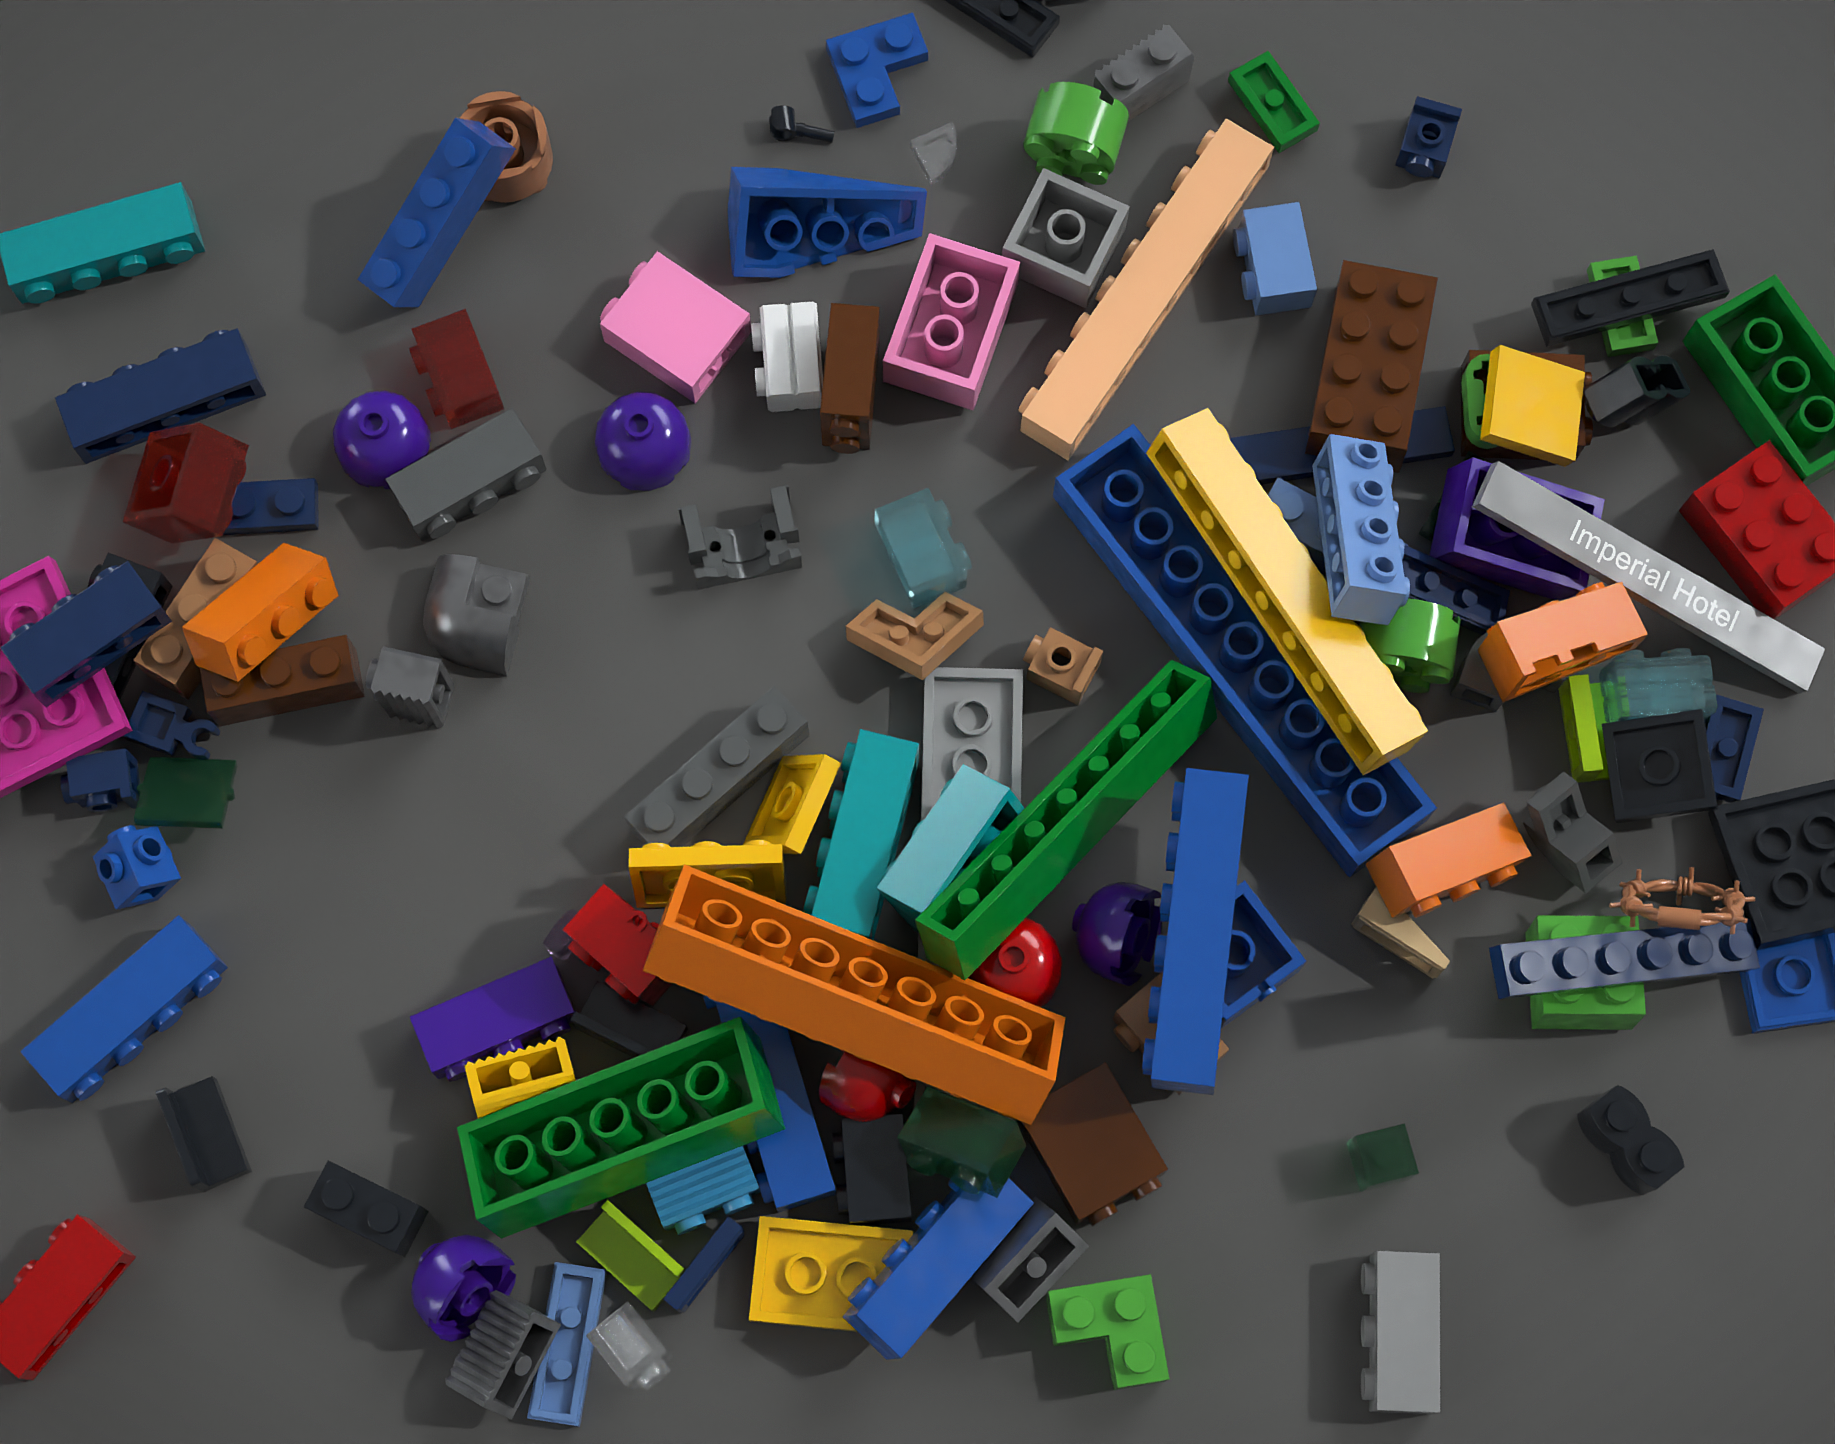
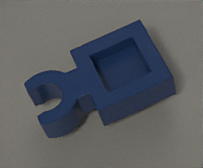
[123,691,220,760]

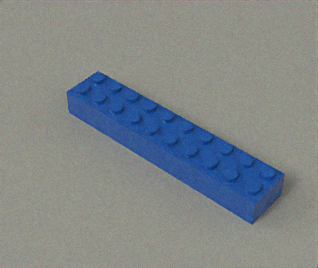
[1053,424,1437,878]

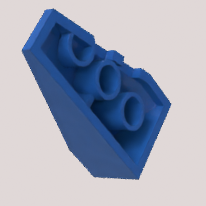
[728,167,927,278]

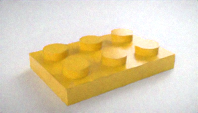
[629,840,786,908]
[749,1216,913,1332]

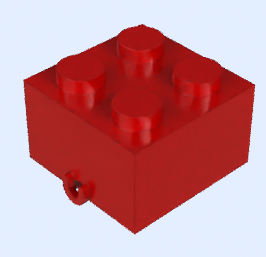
[562,884,673,1006]

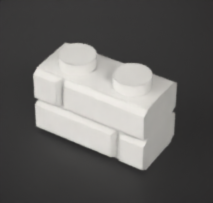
[751,301,823,412]

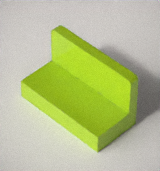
[1558,674,1624,783]
[576,1200,685,1312]

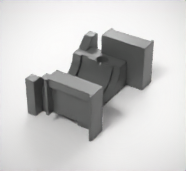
[678,485,802,590]

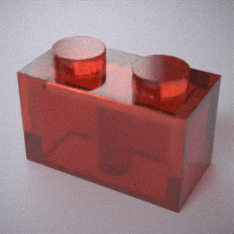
[409,309,504,429]

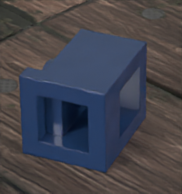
[1395,96,1462,178]
[61,748,143,812]

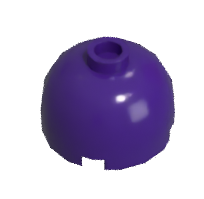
[333,390,431,489]
[595,392,691,491]
[1072,882,1162,986]
[411,1234,516,1342]

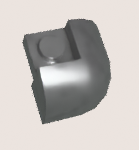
[423,554,530,676]

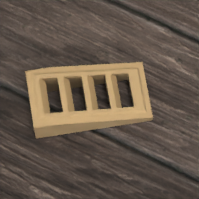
[1351,887,1450,978]

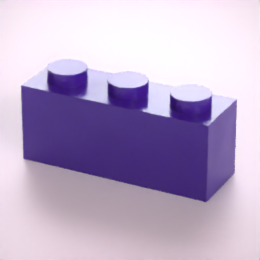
[410,957,576,1082]

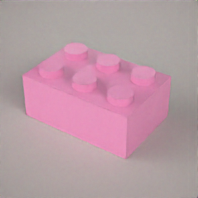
[883,233,1020,410]

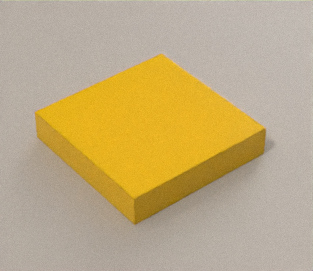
[1480,345,1585,467]
[743,754,841,854]

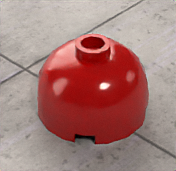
[968,917,1062,1007]
[819,1049,916,1122]

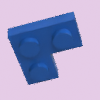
[826,12,928,128]

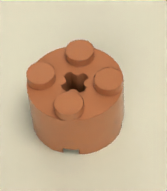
[457,91,553,203]

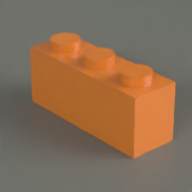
[182,543,339,682]
[1365,803,1532,918]

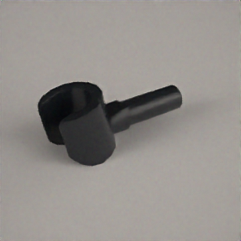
[769,105,835,143]

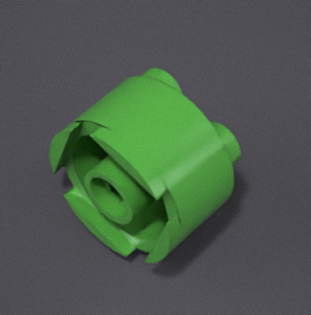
[1023,82,1129,185]
[1359,599,1461,693]

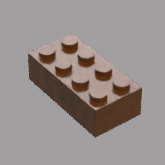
[1305,260,1438,473]

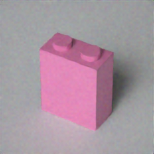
[600,251,752,404]

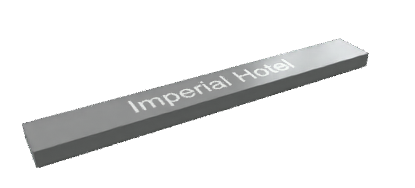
[1472,461,1825,694]

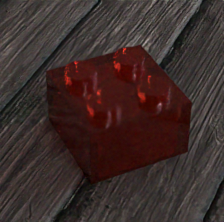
[123,422,249,544]

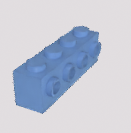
[1312,434,1410,625]

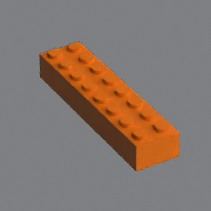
[643,864,1066,1125]

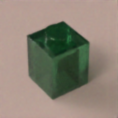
[1347,1123,1419,1192]

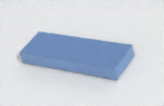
[527,1262,607,1427]

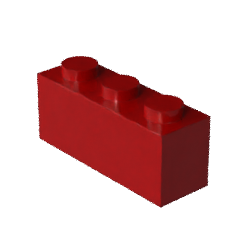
[0,1214,136,1381]

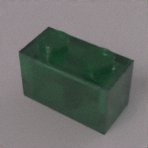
[898,1086,1026,1198]

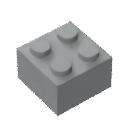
[1002,168,1130,308]

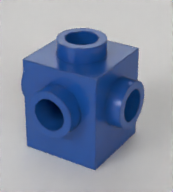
[93,825,181,910]

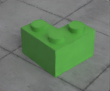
[1045,1274,1170,1390]

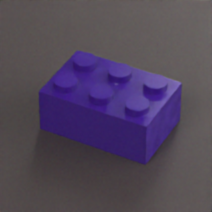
[1429,457,1605,601]

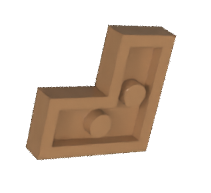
[846,592,984,680]

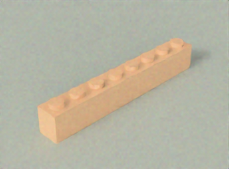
[1018,118,1274,461]

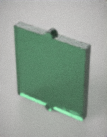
[134,757,237,829]

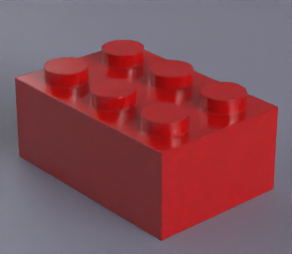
[1679,440,1835,620]

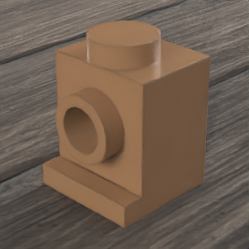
[1023,627,1103,705]

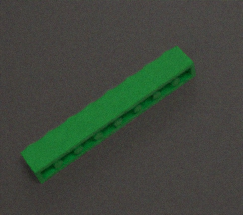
[915,659,1217,980]

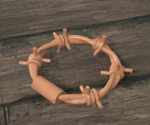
[1609,867,1755,934]

